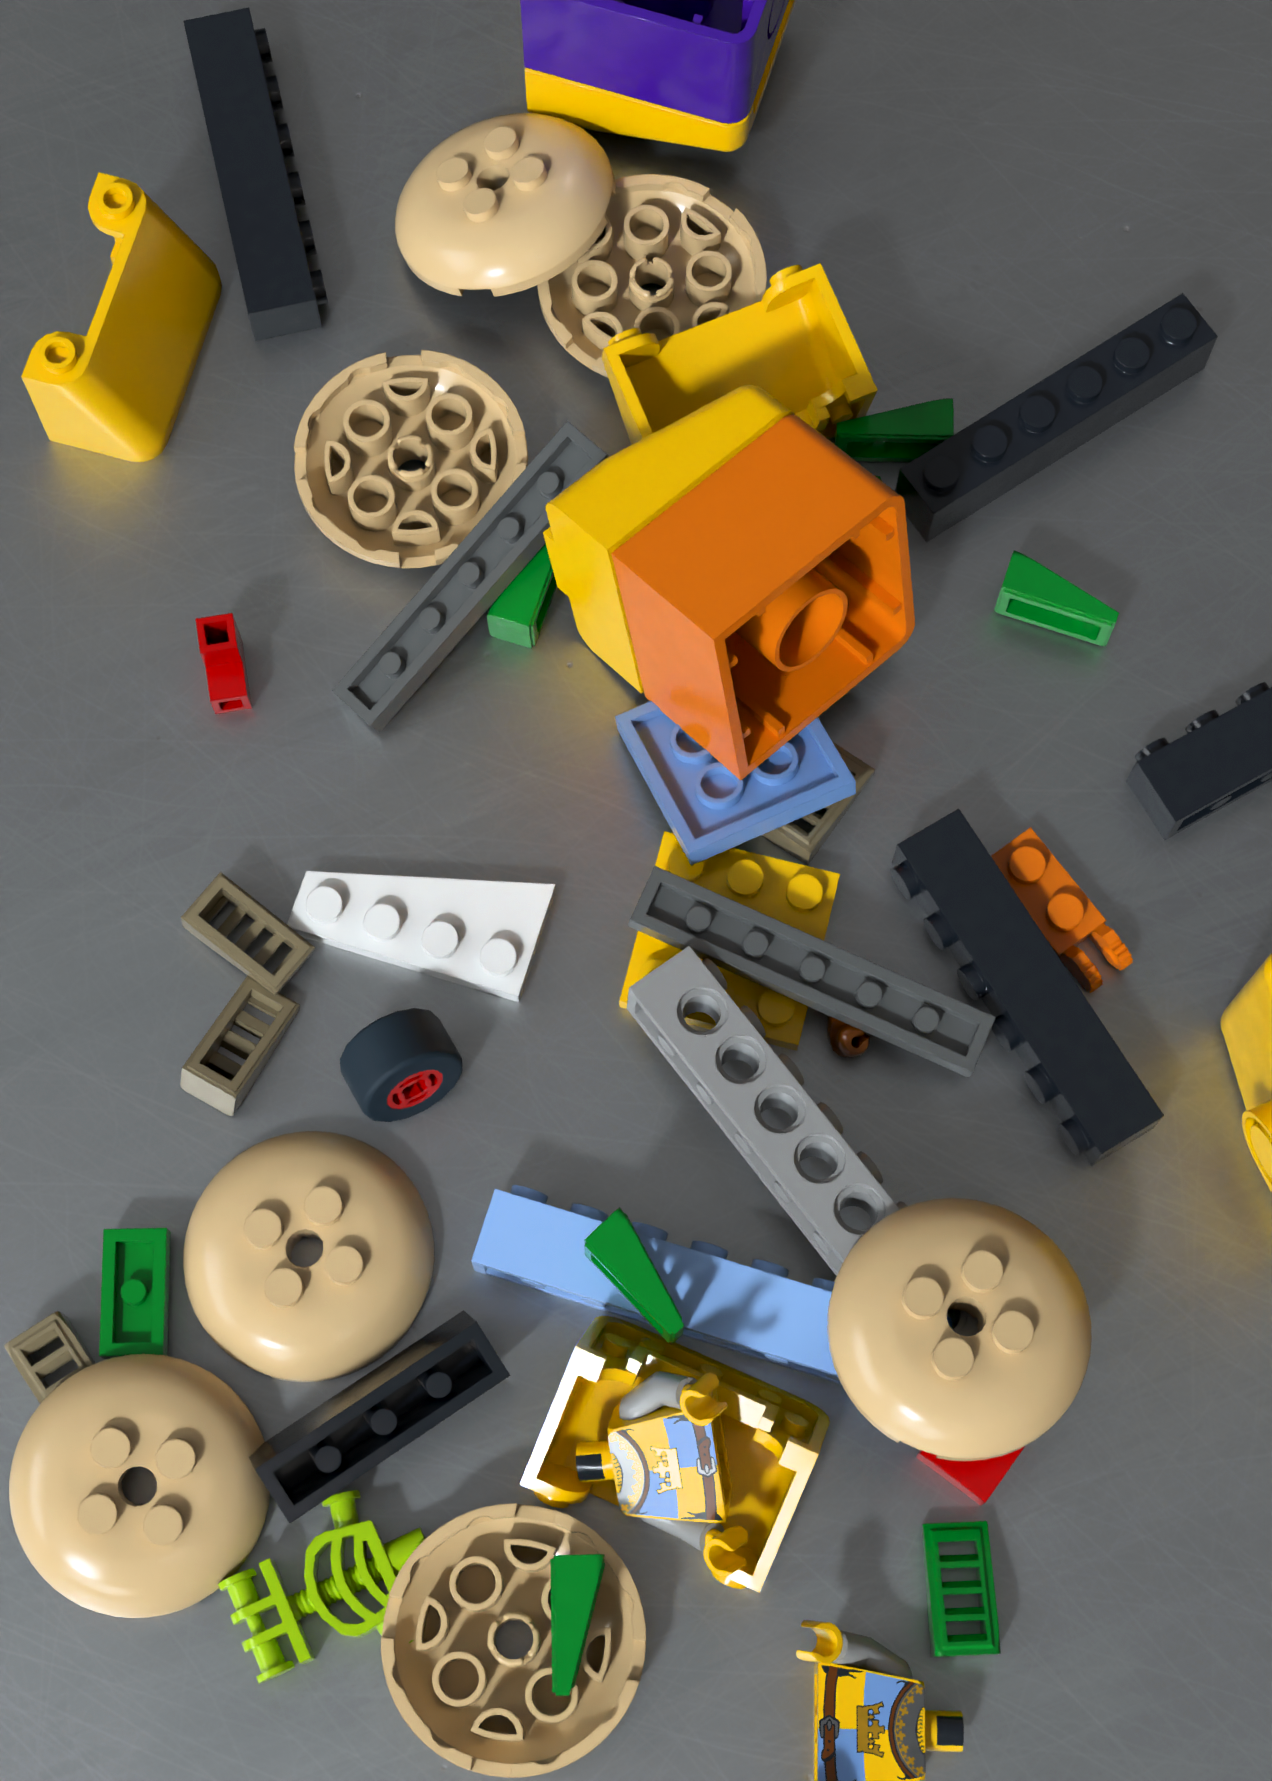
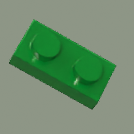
[99,1228,171,1359]

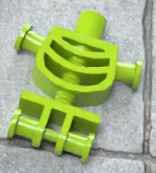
[218,1490,426,1684]

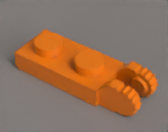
[991,827,1133,993]

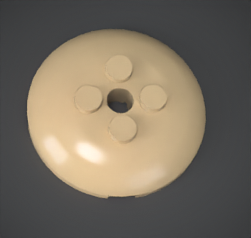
[395,113,616,297]
[537,174,767,378]
[294,350,528,569]
[183,1131,435,1382]
[827,1198,1092,1461]
[9,1354,270,1618]
[381,1503,646,1778]

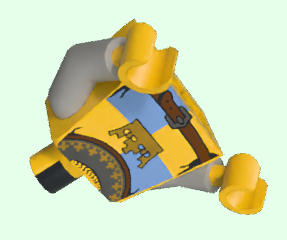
[576,1371,748,1577]
[796,1620,964,1781]

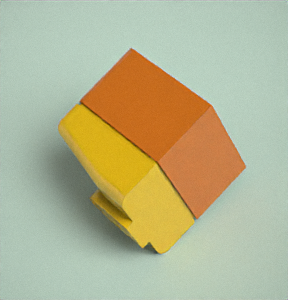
[543,385,915,780]

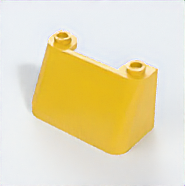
[21,172,222,462]
[601,263,878,445]
[520,1316,830,1593]

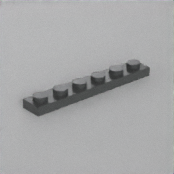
[332,421,609,733]
[628,866,996,1077]

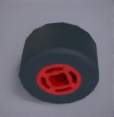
[340,1008,463,1122]

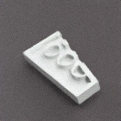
[287,871,556,1002]

